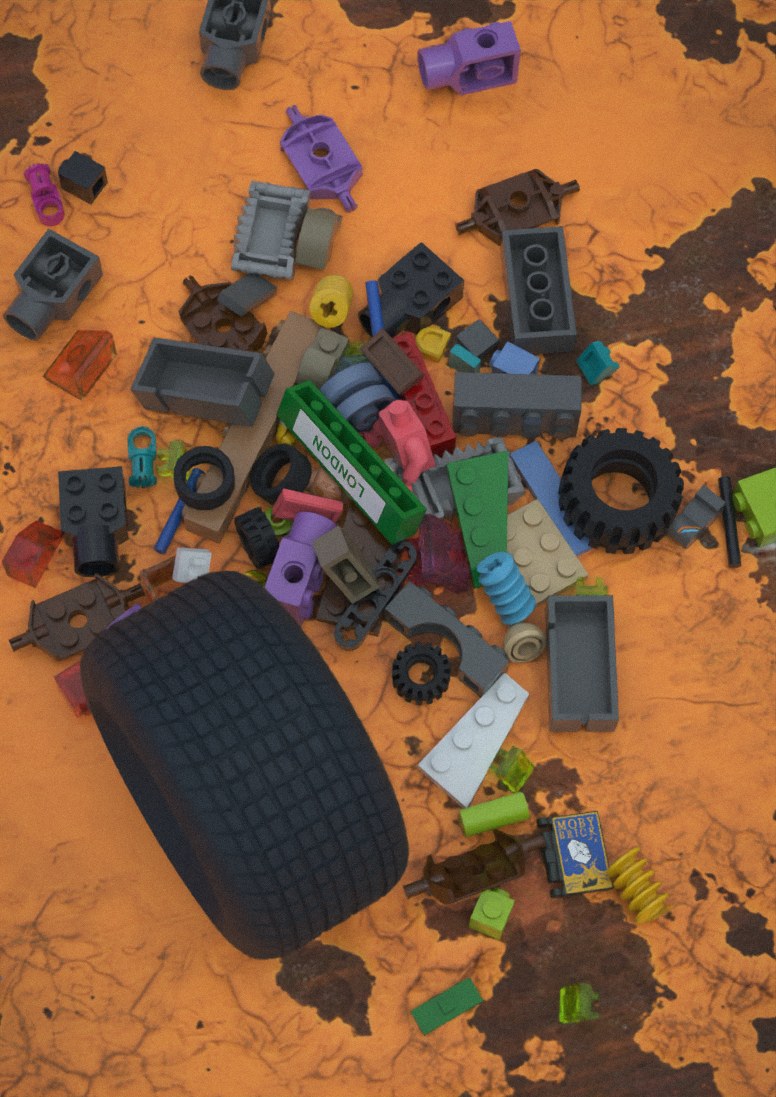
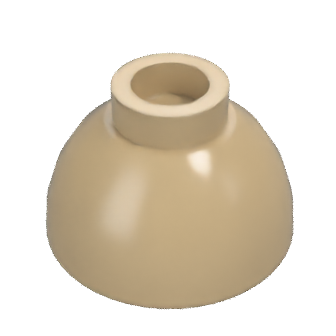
[503,620,547,663]

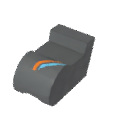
[666,485,726,549]

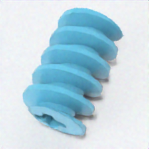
[476,552,536,625]

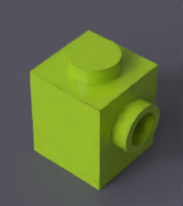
[469,887,515,940]

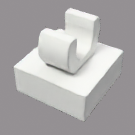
[172,547,212,583]

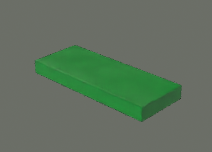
[410,977,483,1036]

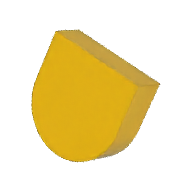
[416,327,451,363]

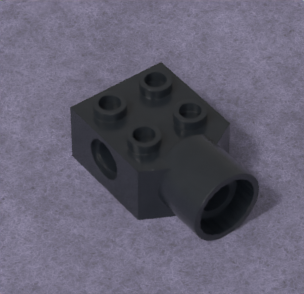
[358,242,464,338]
[58,466,129,577]

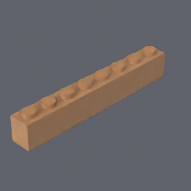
[182,310,324,544]

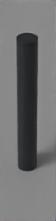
[718,476,742,568]

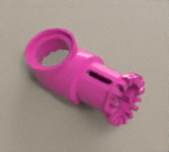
[24,163,65,226]

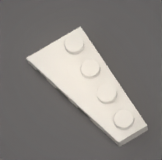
[417,673,529,809]

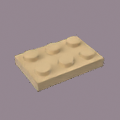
[507,499,589,609]

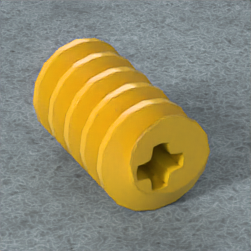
[310,275,353,328]
[606,846,675,924]

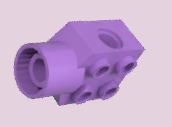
[417,21,521,95]
[264,512,337,627]

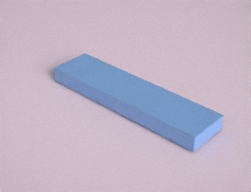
[510,441,594,557]

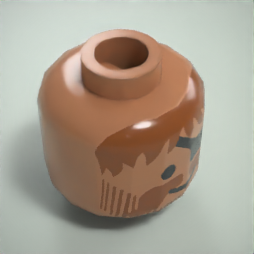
[305,466,350,504]

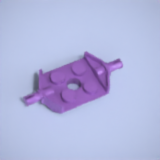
[280,105,363,213]

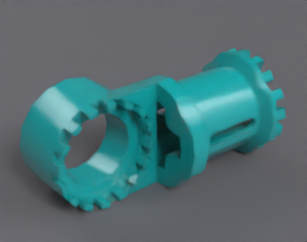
[127,426,157,488]

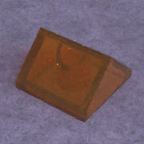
[42,330,117,401]

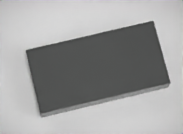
[217,273,277,316]

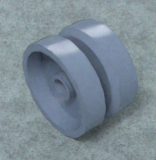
[320,363,396,433]

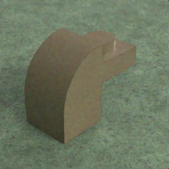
[295,208,343,270]
[296,327,349,390]

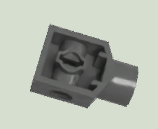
[199,0,271,90]
[3,228,103,341]

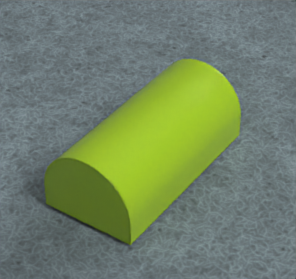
[457,792,529,838]

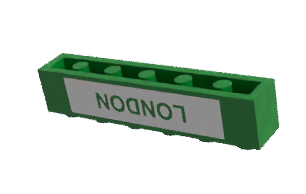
[276,380,427,545]

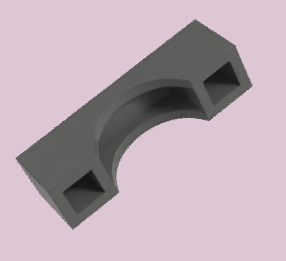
[384,581,509,698]

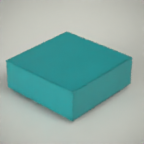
[449,344,481,373]

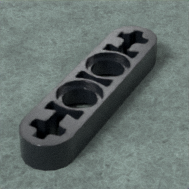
[334,541,417,651]

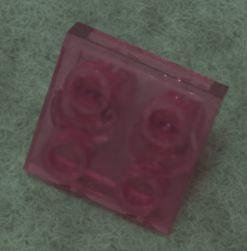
[406,513,469,594]

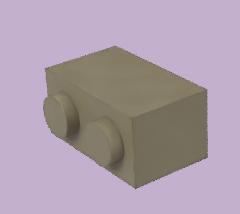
[312,525,380,604]

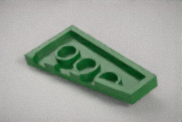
[445,451,508,589]

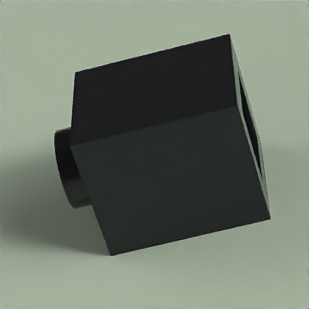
[58,151,108,205]

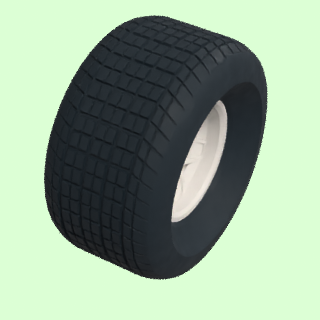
[80,571,409,960]

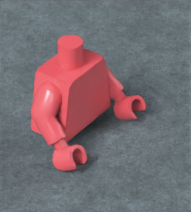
[359,400,436,492]

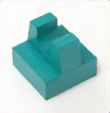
[576,341,620,385]

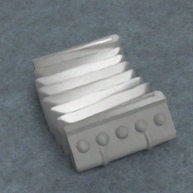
[231,181,311,280]
[411,437,526,531]

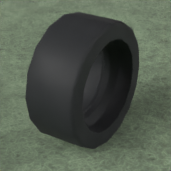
[251,443,312,505]
[173,446,235,510]

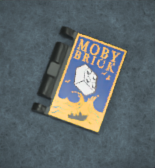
[536,811,613,898]

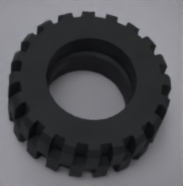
[558,428,684,554]

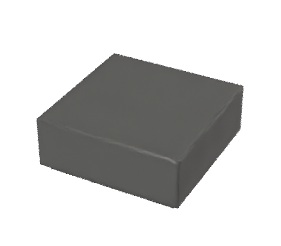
[456,319,499,359]

